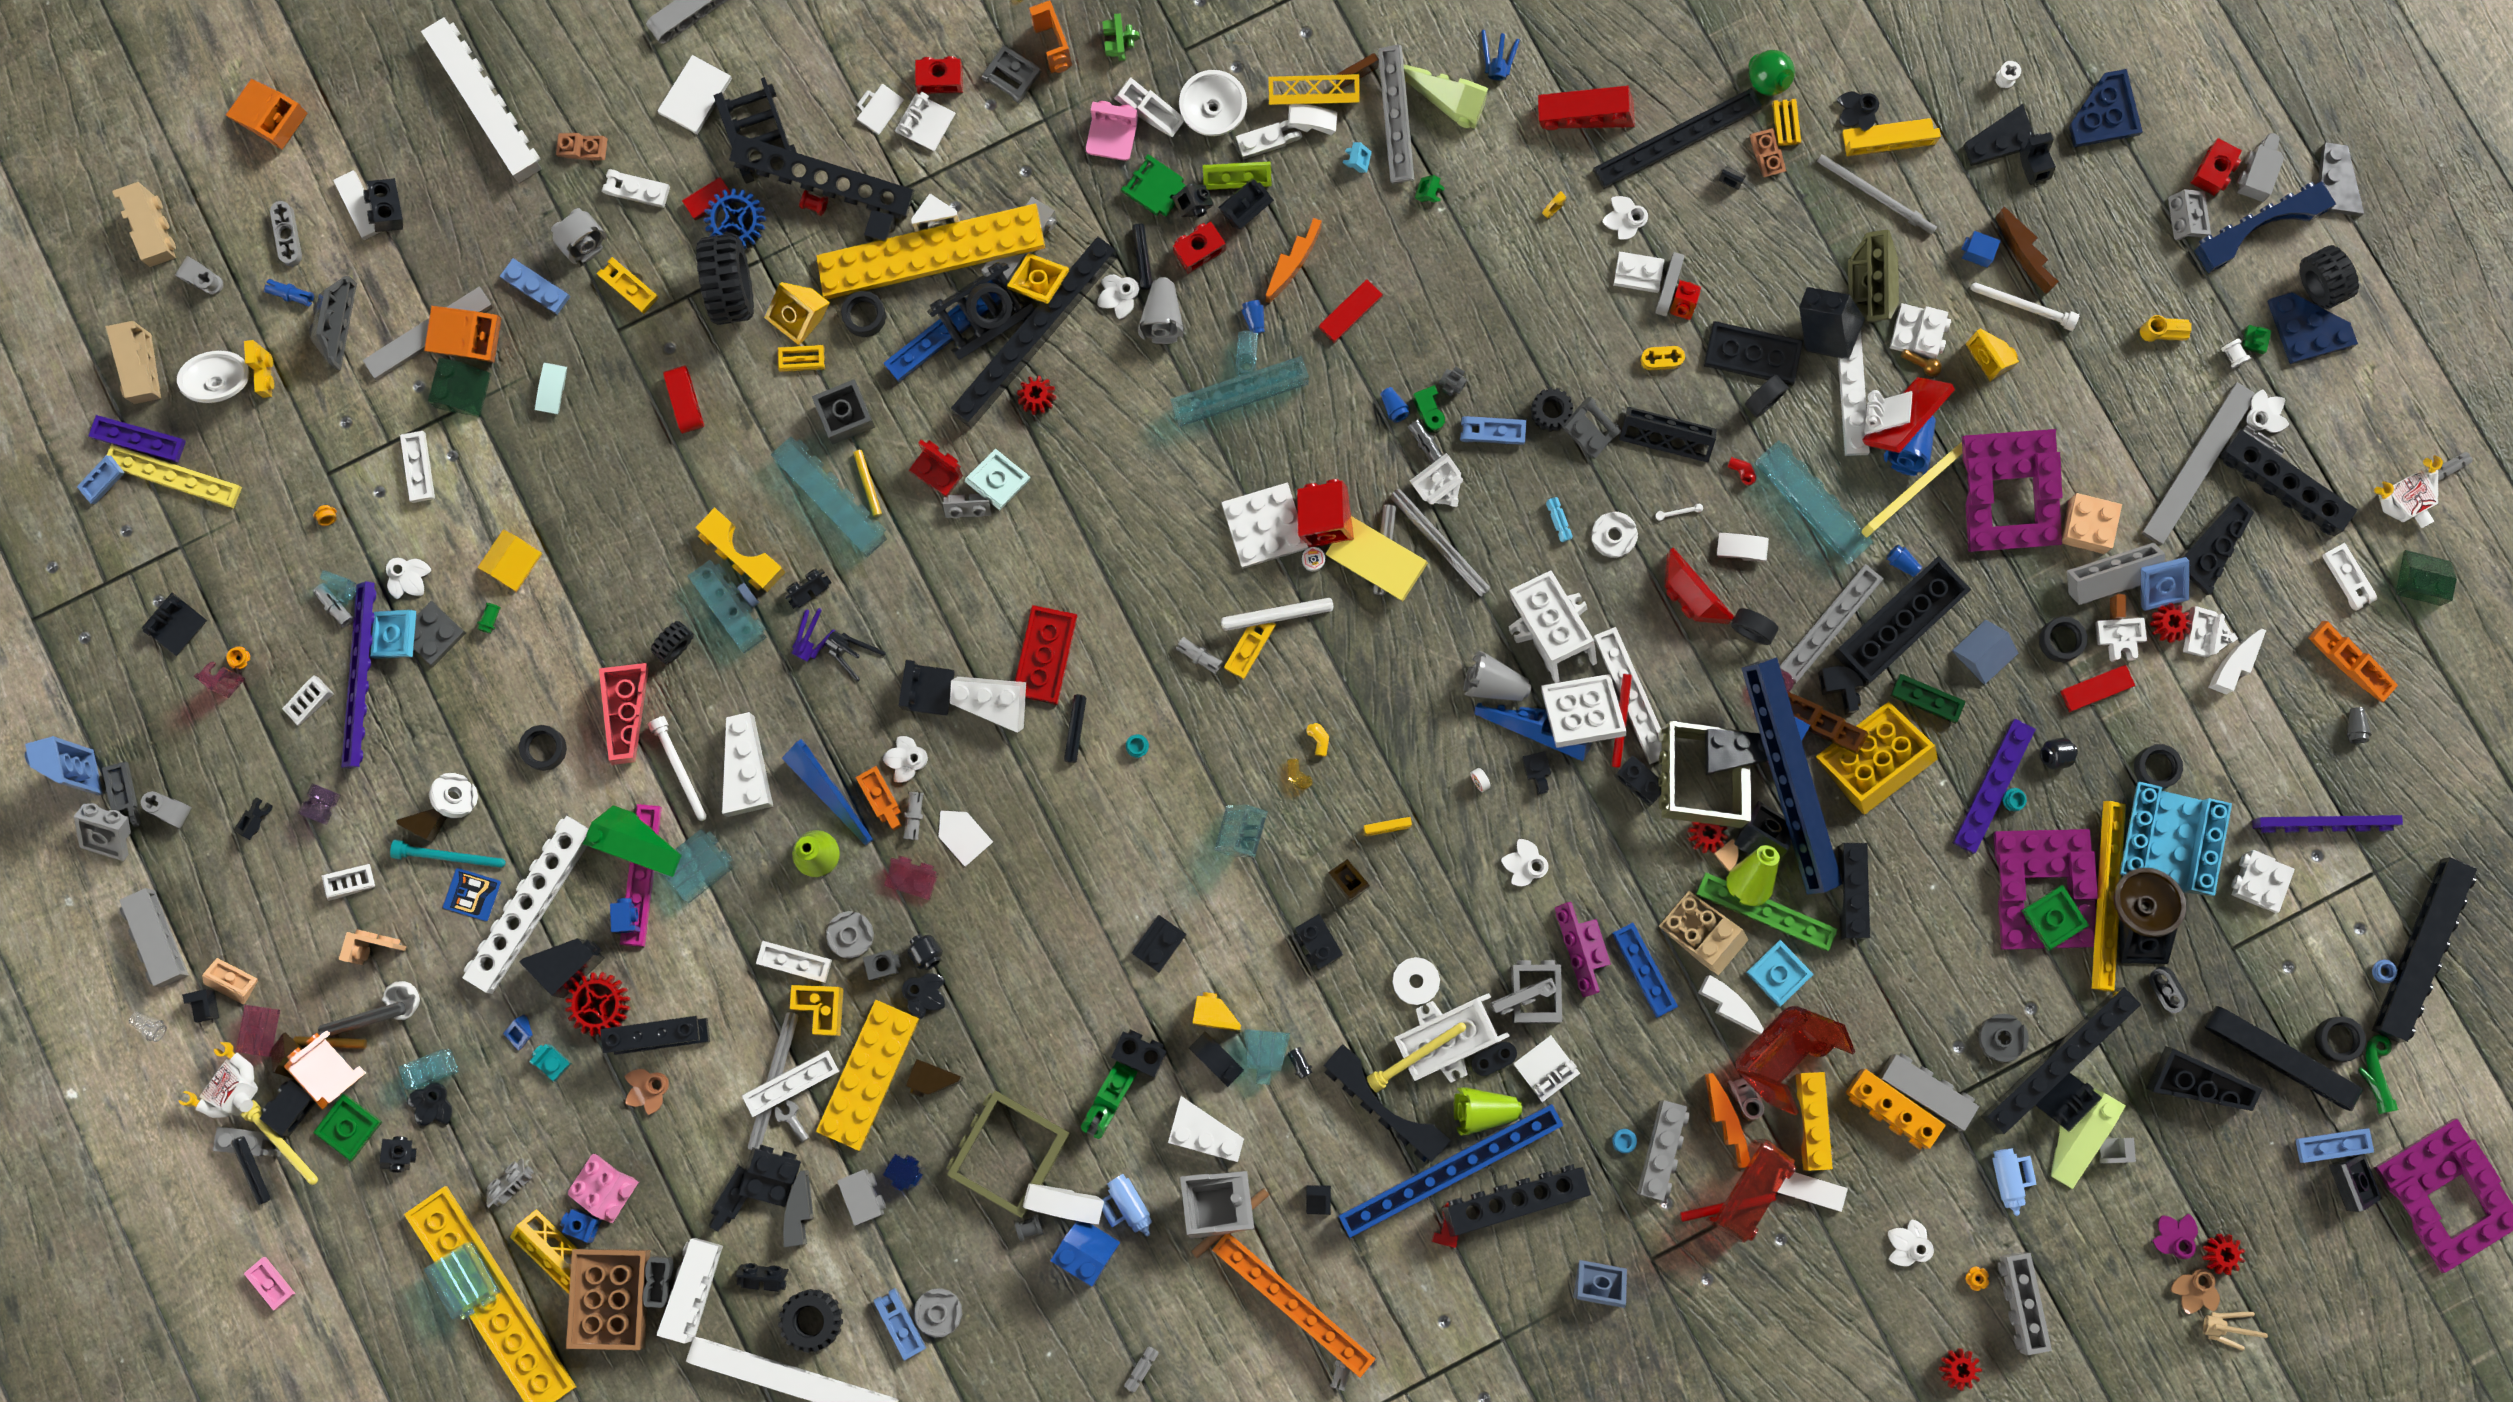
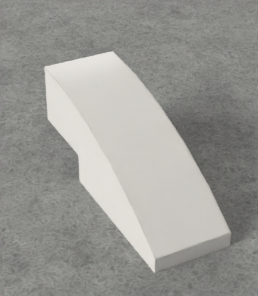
[1114,78,1184,137]
[2208,629,2266,694]
[1698,975,1764,1034]
[1023,1183,1104,1224]

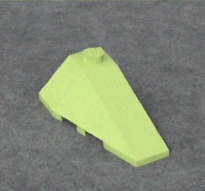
[1404,64,1488,129]
[2051,1089,2126,1189]

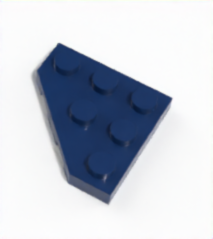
[2069,69,2143,148]
[2267,293,2358,365]

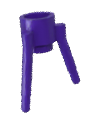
[791,608,836,662]

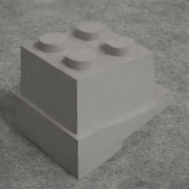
[1180,1171,1255,1239]

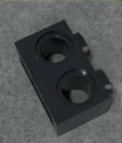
[363,178,403,232]
[1614,755,1661,807]
[1111,1029,1167,1078]

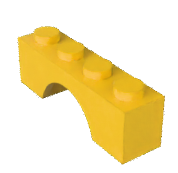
[695,507,786,592]
[1795,1072,1833,1171]

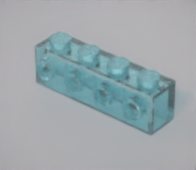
[688,560,767,654]

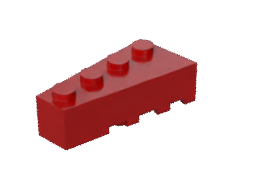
[1538,85,1635,130]

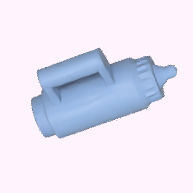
[1992,1148,2037,1216]
[1102,1174,1152,1237]

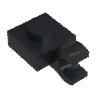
[1522,751,1551,794]
[234,797,273,840]

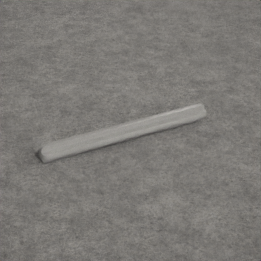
[1391,489,1490,597]
[748,1012,799,1150]

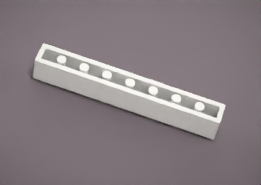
[421,18,542,183]

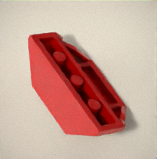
[1665,547,1735,624]

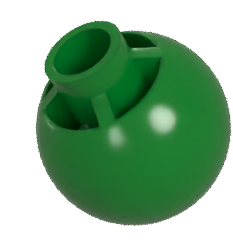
[1748,50,1795,96]

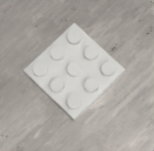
[1222,482,1308,569]
[1541,674,1626,748]

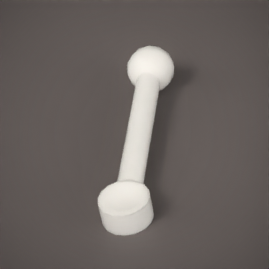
[1655,504,1703,521]

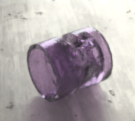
[298,783,341,825]

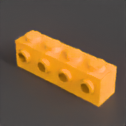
[1845,1069,1946,1150]

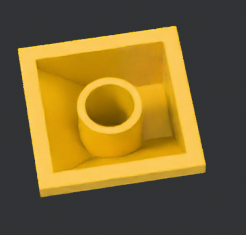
[1007,253,1069,304]
[764,282,830,345]
[1965,328,2019,382]
[1193,992,1241,1032]

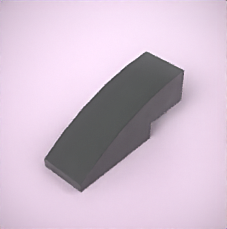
[783,1170,814,1247]

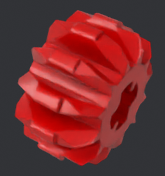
[1017,375,1056,415]
[2150,603,2193,643]
[1688,822,1728,854]
[2201,1234,2245,1275]
[1939,1348,1982,1391]

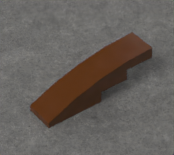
[1996,207,2059,295]
[1787,691,1869,755]

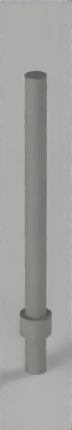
[1817,154,1937,234]

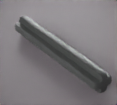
[318,1002,406,1037]

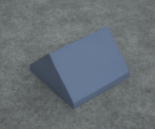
[1952,620,2019,685]
[1573,1260,1627,1308]

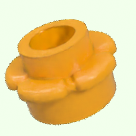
[313,505,337,526]
[226,647,250,669]
[1965,1267,1989,1291]

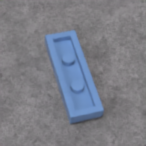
[500,258,570,315]
[2295,1128,2374,1163]

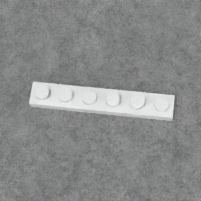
[1838,330,1870,456]
[1594,627,1662,765]

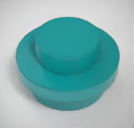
[1126,734,1149,758]
[2003,788,2027,811]

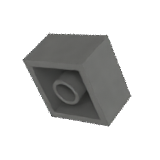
[812,379,875,444]

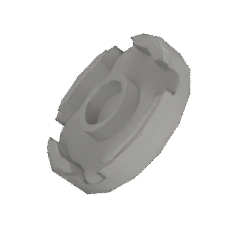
[826,911,874,959]
[914,1288,963,1338]

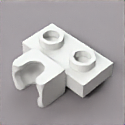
[2095,618,2147,662]

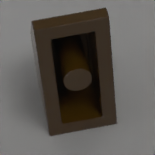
[906,1059,963,1098]

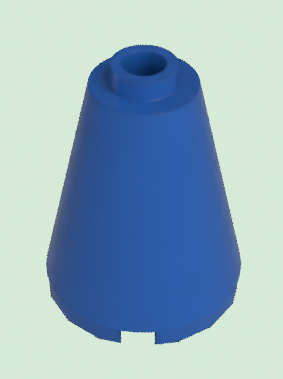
[1884,415,1936,476]

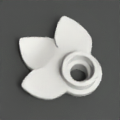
[1602,196,1648,240]
[1097,275,1139,319]
[2247,390,2289,433]
[386,558,431,599]
[882,736,928,783]
[1501,839,1548,886]
[1888,1220,1934,1266]

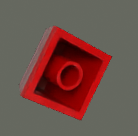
[1297,479,1354,548]

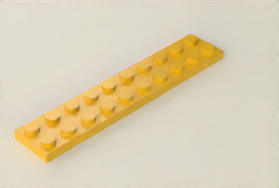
[816,203,1045,300]
[404,1186,576,1402]

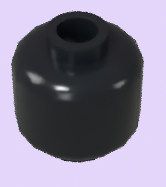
[2040,738,2078,770]
[907,934,943,970]

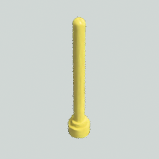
[1367,1023,1466,1093]
[240,1100,318,1185]

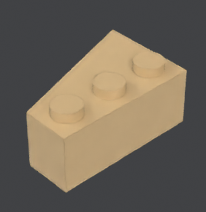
[112,182,176,267]

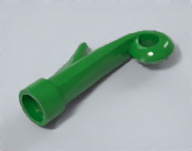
[2358,1035,2399,1114]

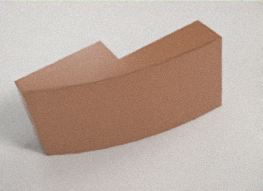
[1749,128,1786,177]
[556,133,608,160]

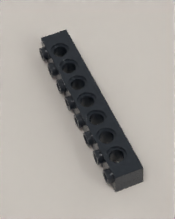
[729,134,915,219]

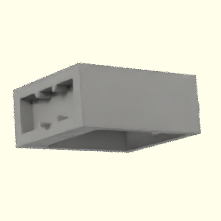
[1511,960,1562,1023]

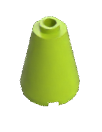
[792,830,840,877]
[1727,845,1780,906]
[1453,1087,1522,1135]

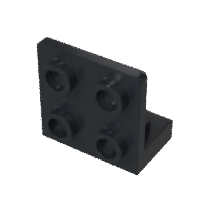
[898,660,955,716]

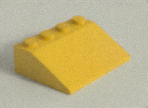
[1816,701,1938,815]

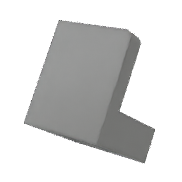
[2099,1138,2136,1163]

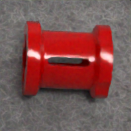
[799,190,828,216]

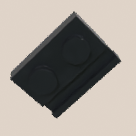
[1131,915,1187,973]

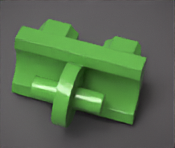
[1102,13,1140,61]

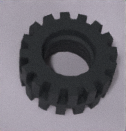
[1531,387,1573,432]
[650,621,694,664]

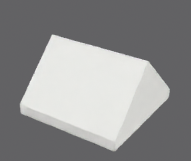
[911,194,960,232]

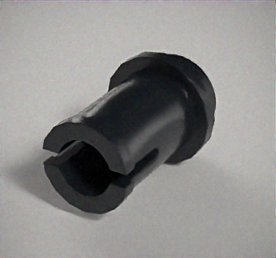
[1287,1047,1313,1079]

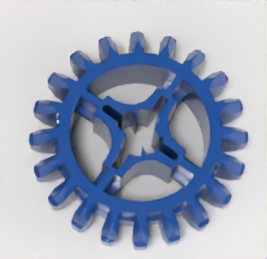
[704,188,766,249]

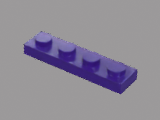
[89,415,186,463]

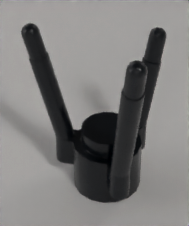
[825,631,886,682]

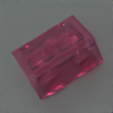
[884,856,938,900]

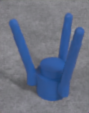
[1481,30,1520,81]

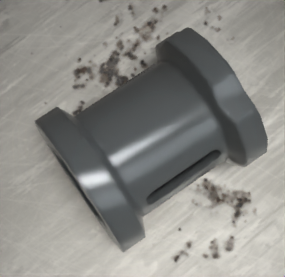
[1014,1214,1044,1242]

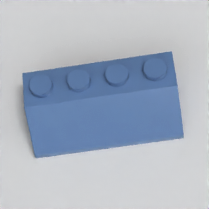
[25,736,103,795]

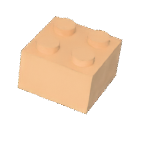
[2062,493,2122,554]

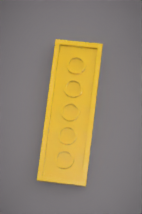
[816,1000,920,1151]

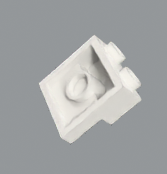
[1889,303,1951,359]
[2231,850,2295,913]

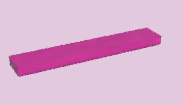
[620,804,662,947]

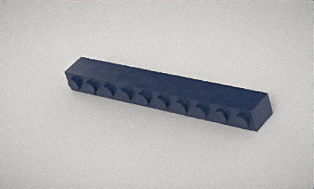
[1741,657,1843,895]

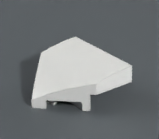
[1410,453,1463,507]
[2183,606,2238,657]

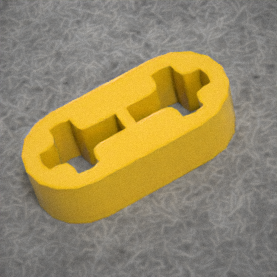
[1640,346,1685,370]

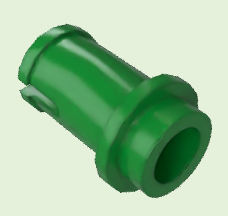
[477,603,501,634]

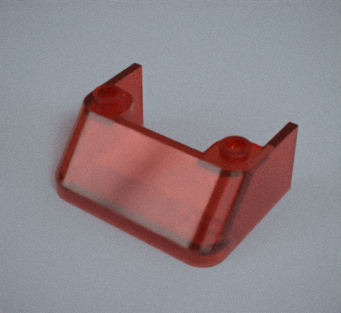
[1735,1006,1856,1115]
[1706,1139,1796,1243]

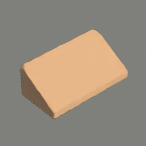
[202,958,258,1004]

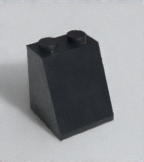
[1799,287,1865,360]
[519,938,605,998]

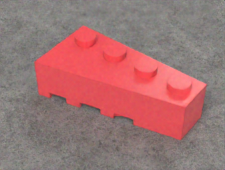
[599,663,649,765]

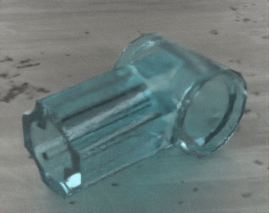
[1236,331,1258,380]

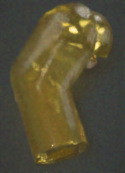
[1287,758,1313,790]

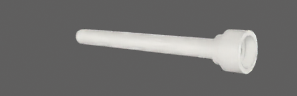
[1971,283,2080,332]
[647,716,706,821]

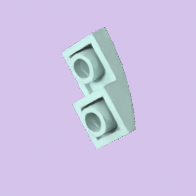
[535,362,567,414]

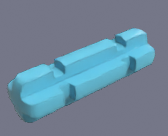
[1546,497,1573,542]

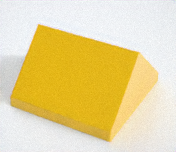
[477,529,542,592]

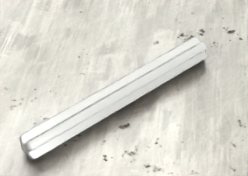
[1221,598,1333,631]

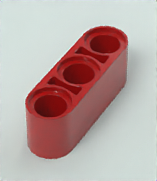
[663,365,704,434]

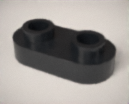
[2149,966,2188,1013]
[1471,1042,1517,1076]

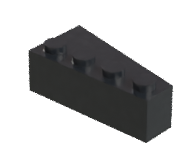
[2146,1046,2263,1111]

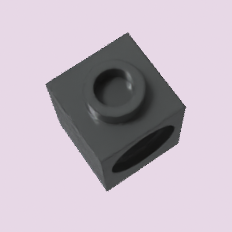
[863,950,901,982]

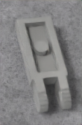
[213,1127,284,1157]

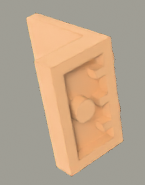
[339,929,406,965]

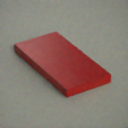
[1862,377,1955,453]
[1015,605,1078,705]

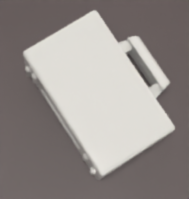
[857,84,904,135]

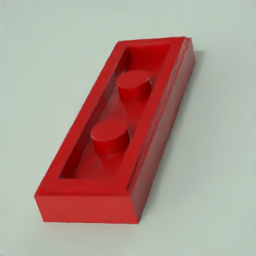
[1318,279,1383,343]
[2060,665,2136,712]

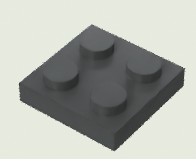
[413,601,466,667]

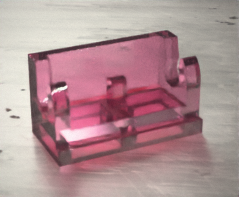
[194,662,246,698]
[235,1005,280,1057]

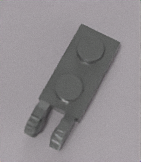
[102,762,141,827]

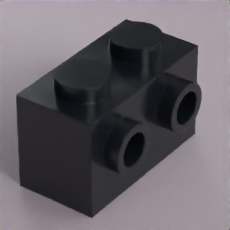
[1293,914,1343,971]
[259,1080,316,1136]

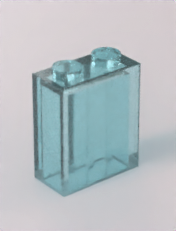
[1214,805,1268,857]
[664,829,734,903]
[423,1242,501,1320]

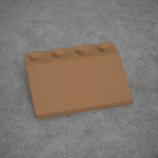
[566,1249,650,1350]

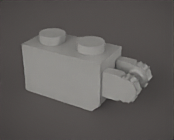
[2237,133,2284,202]

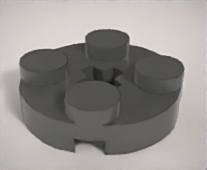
[1978,1014,2029,1062]

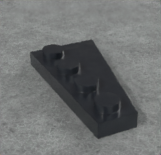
[2179,496,2254,595]

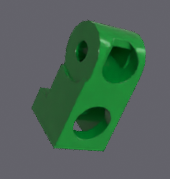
[1412,385,1445,433]

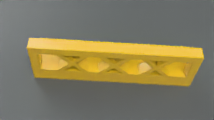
[1268,74,1360,105]
[510,1209,577,1294]

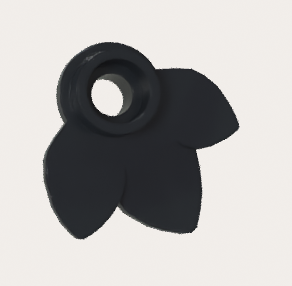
[1837,91,1879,132]
[902,973,945,1019]
[407,1083,452,1127]

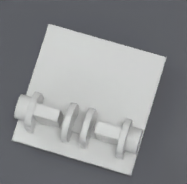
[895,92,956,152]
[1865,390,1912,434]
[1513,1035,1580,1102]

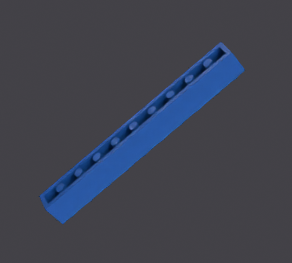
[1338,1104,1564,1238]

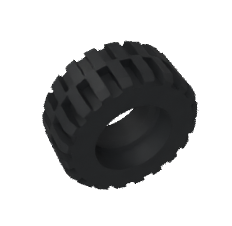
[696,233,754,325]

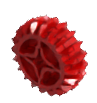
[565,972,631,1037]

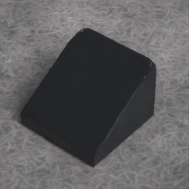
[1719,166,1746,190]

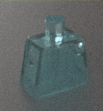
[1245,1029,1290,1085]

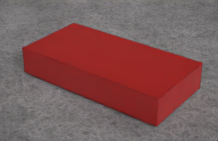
[682,177,731,221]

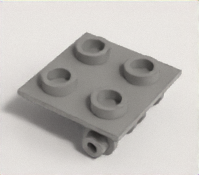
[486,1158,534,1208]

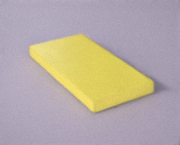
[1326,516,1428,602]

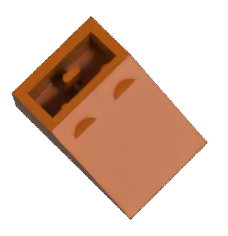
[226,79,308,150]
[424,306,502,363]

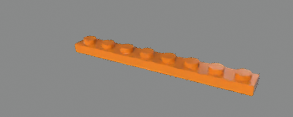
[1212,1233,1376,1378]

